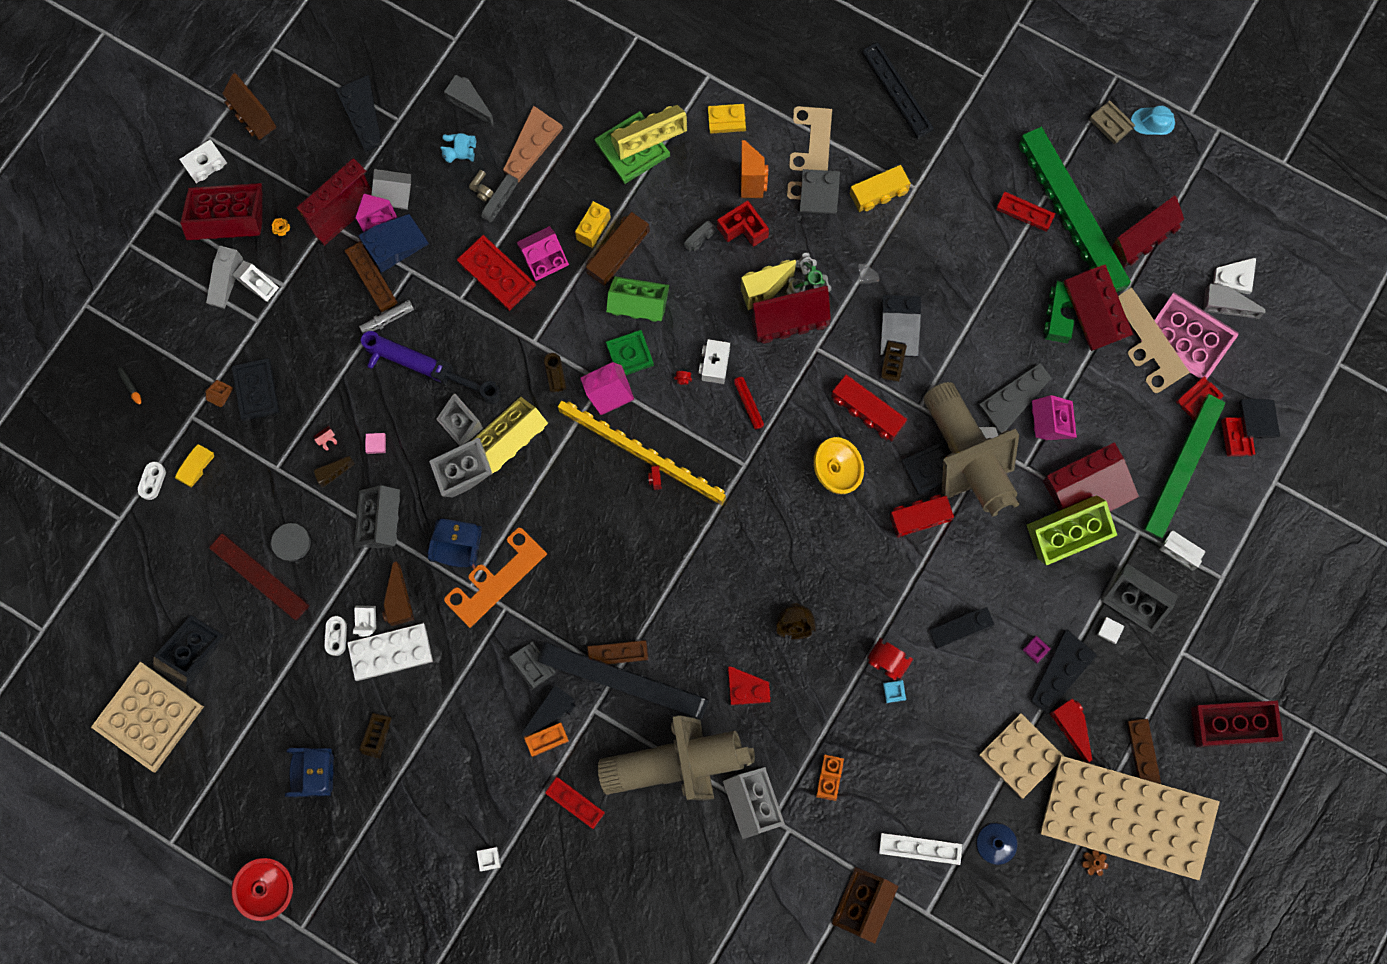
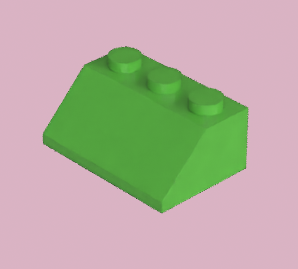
[606,276,669,321]

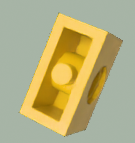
[575,201,611,248]

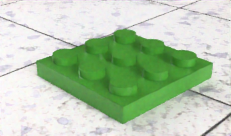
[594,111,670,184]

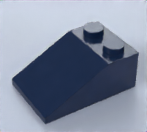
[359,214,429,273]

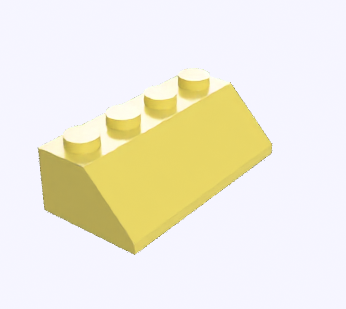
[611,105,687,160]
[473,397,548,473]

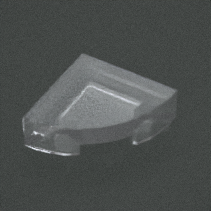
[858,264,880,284]

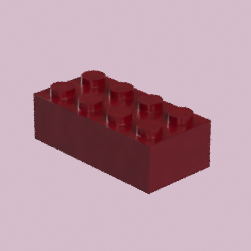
[1191,700,1283,748]

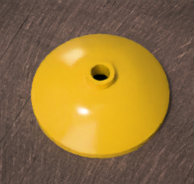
[814,437,864,494]

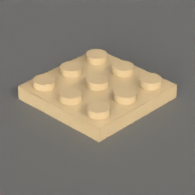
[979,714,1063,799]

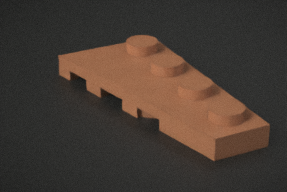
[503,106,563,183]

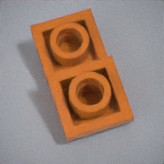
[816,755,844,801]

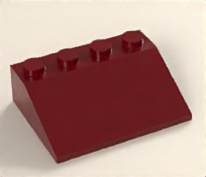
[181,183,262,240]
[752,286,831,343]
[1043,442,1139,511]

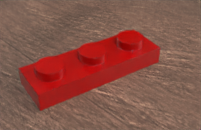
[996,191,1055,232]
[545,777,605,829]

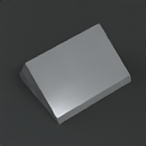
[371,169,411,210]
[437,394,483,446]

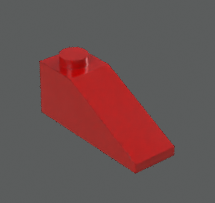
[1050,698,1092,763]

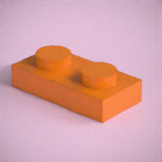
[524,723,569,757]

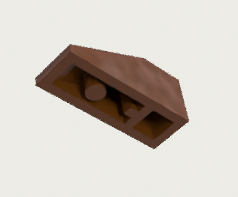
[382,561,414,626]

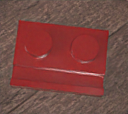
[1176,376,1224,420]
[1221,418,1255,457]

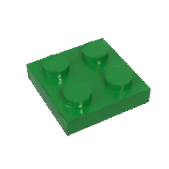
[606,330,654,375]

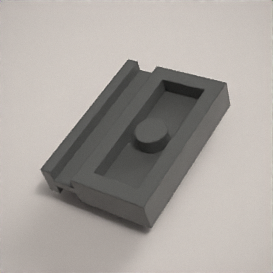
[509,641,556,690]

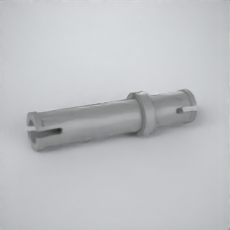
[359,300,414,334]

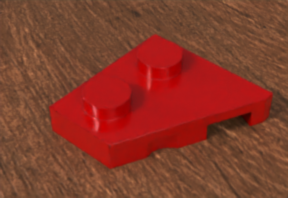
[728,667,771,705]

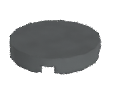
[271,523,311,562]

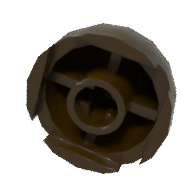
[776,603,816,640]

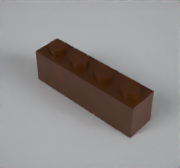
[586,212,650,286]

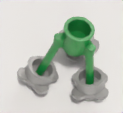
[786,252,831,295]

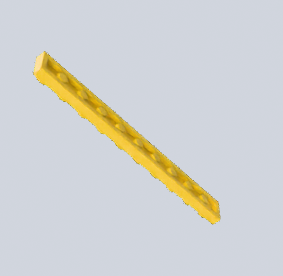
[558,401,726,505]

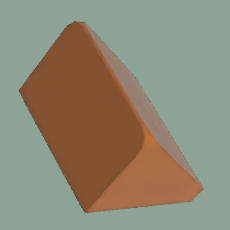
[206,380,233,407]

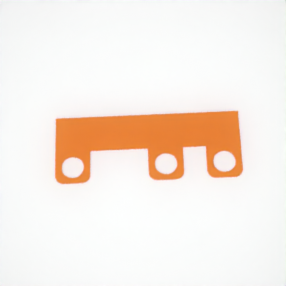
[444,528,547,628]

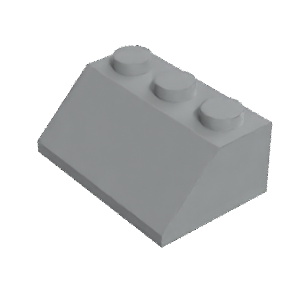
[723,767,785,839]

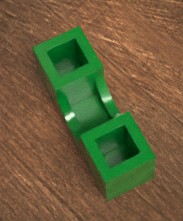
[1043,281,1074,344]

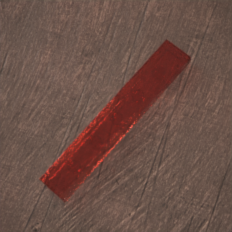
[210,534,309,621]

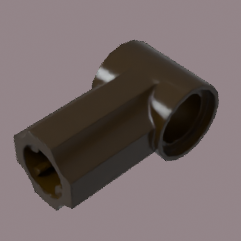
[544,353,566,393]

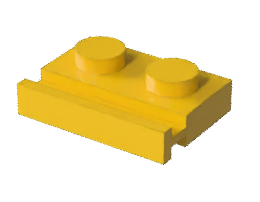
[708,104,746,134]

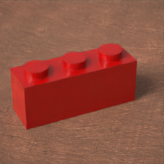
[890,495,954,538]

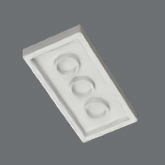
[347,623,433,681]

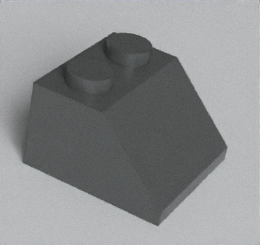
[800,169,840,214]

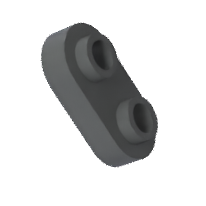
[684,221,715,252]

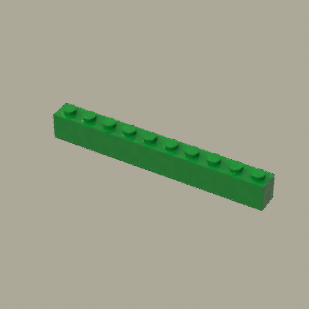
[1019,126,1131,293]

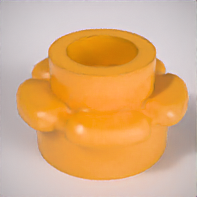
[272,218,290,236]

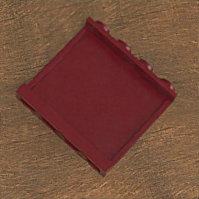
[297,158,372,246]

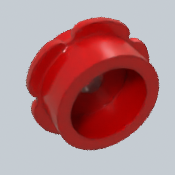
[674,371,692,385]

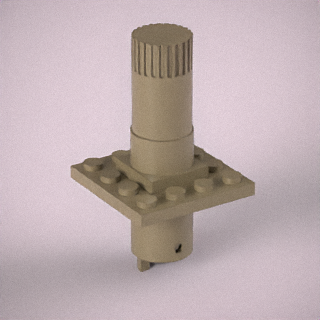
[923,382,1019,517]
[598,716,755,800]

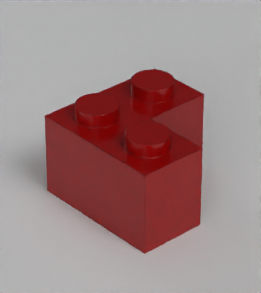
[717,200,769,247]

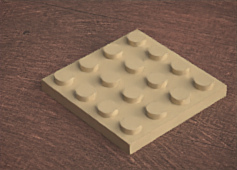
[91,662,204,772]

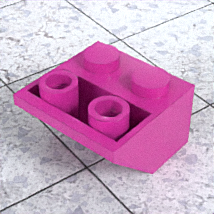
[517,226,569,281]

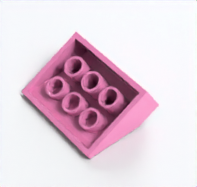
[1141,292,1239,379]

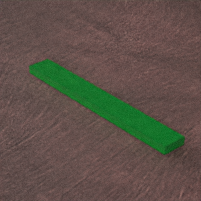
[1143,394,1226,539]

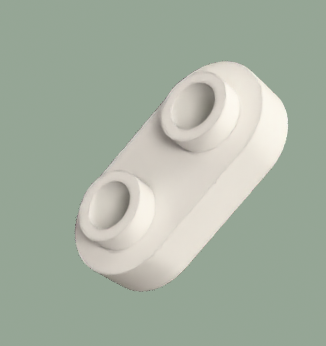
[138,462,166,500]
[325,616,347,656]

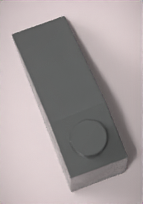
[444,75,494,125]

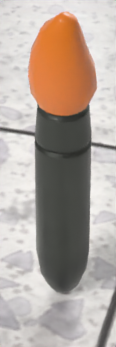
[118,367,142,404]

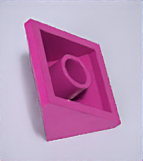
[356,194,397,232]

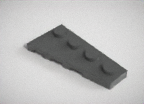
[979,363,1051,434]

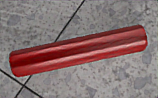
[734,376,764,429]

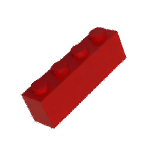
[831,374,907,441]

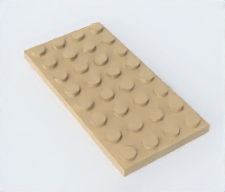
[1040,755,1220,880]

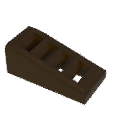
[880,341,907,382]
[314,456,355,488]
[359,713,392,758]

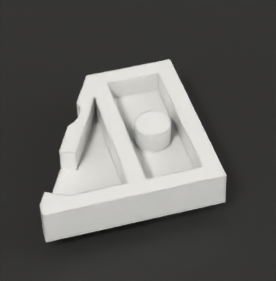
[1213,258,1256,294]

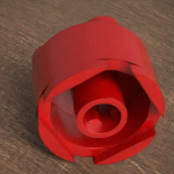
[867,638,913,681]

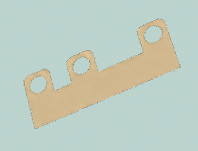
[787,106,832,200]
[1118,287,1190,393]

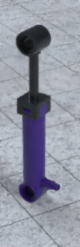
[361,331,501,404]

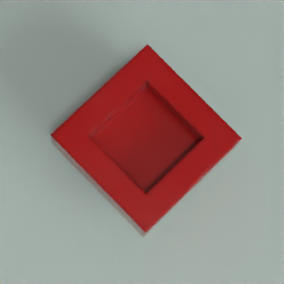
[648,466,662,490]

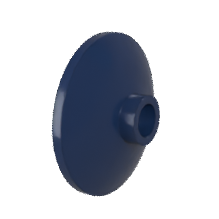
[977,823,1017,865]

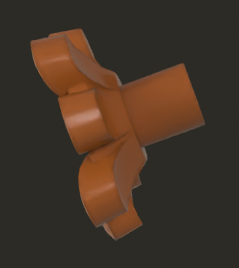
[1081,850,1108,876]

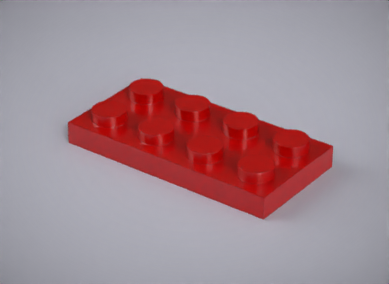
[457,235,536,311]

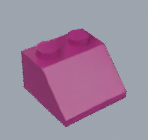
[581,362,634,415]
[1032,395,1077,440]

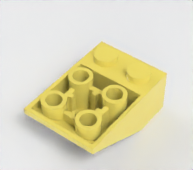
[741,260,796,310]

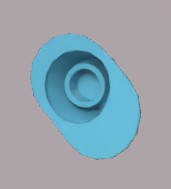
[1131,106,1175,135]

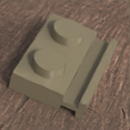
[1089,100,1135,144]

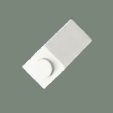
[232,261,279,302]

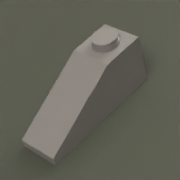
[206,246,243,309]
[1203,283,1265,319]

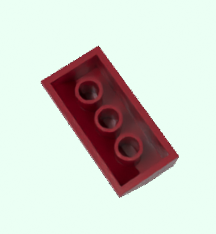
[1111,195,1184,268]
[1064,264,1133,351]

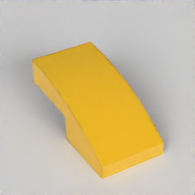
[175,444,214,487]

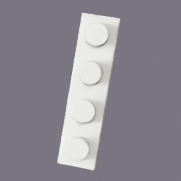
[879,833,962,865]

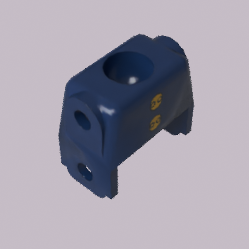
[428,519,482,569]
[285,748,334,798]

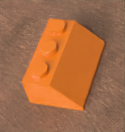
[741,140,768,198]

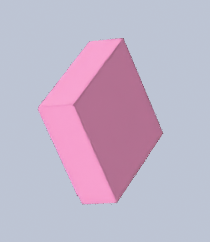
[366,433,386,454]

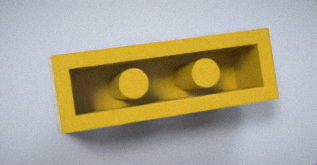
[850,165,911,212]

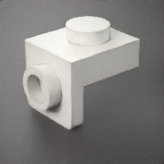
[353,605,376,637]

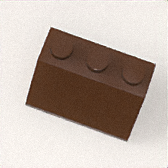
[223,73,277,140]
[832,867,899,944]

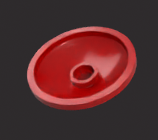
[231,858,293,921]

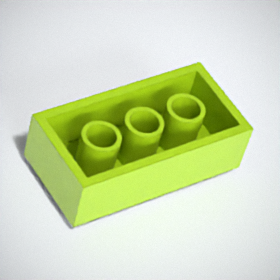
[1027,495,1117,565]

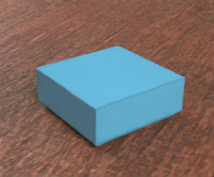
[883,680,906,703]

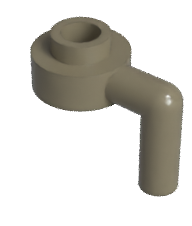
[469,170,494,202]

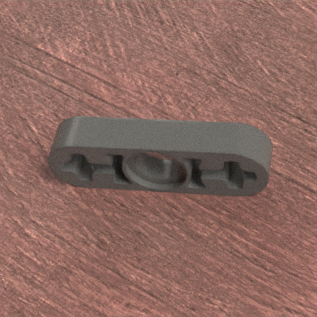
[481,174,518,222]

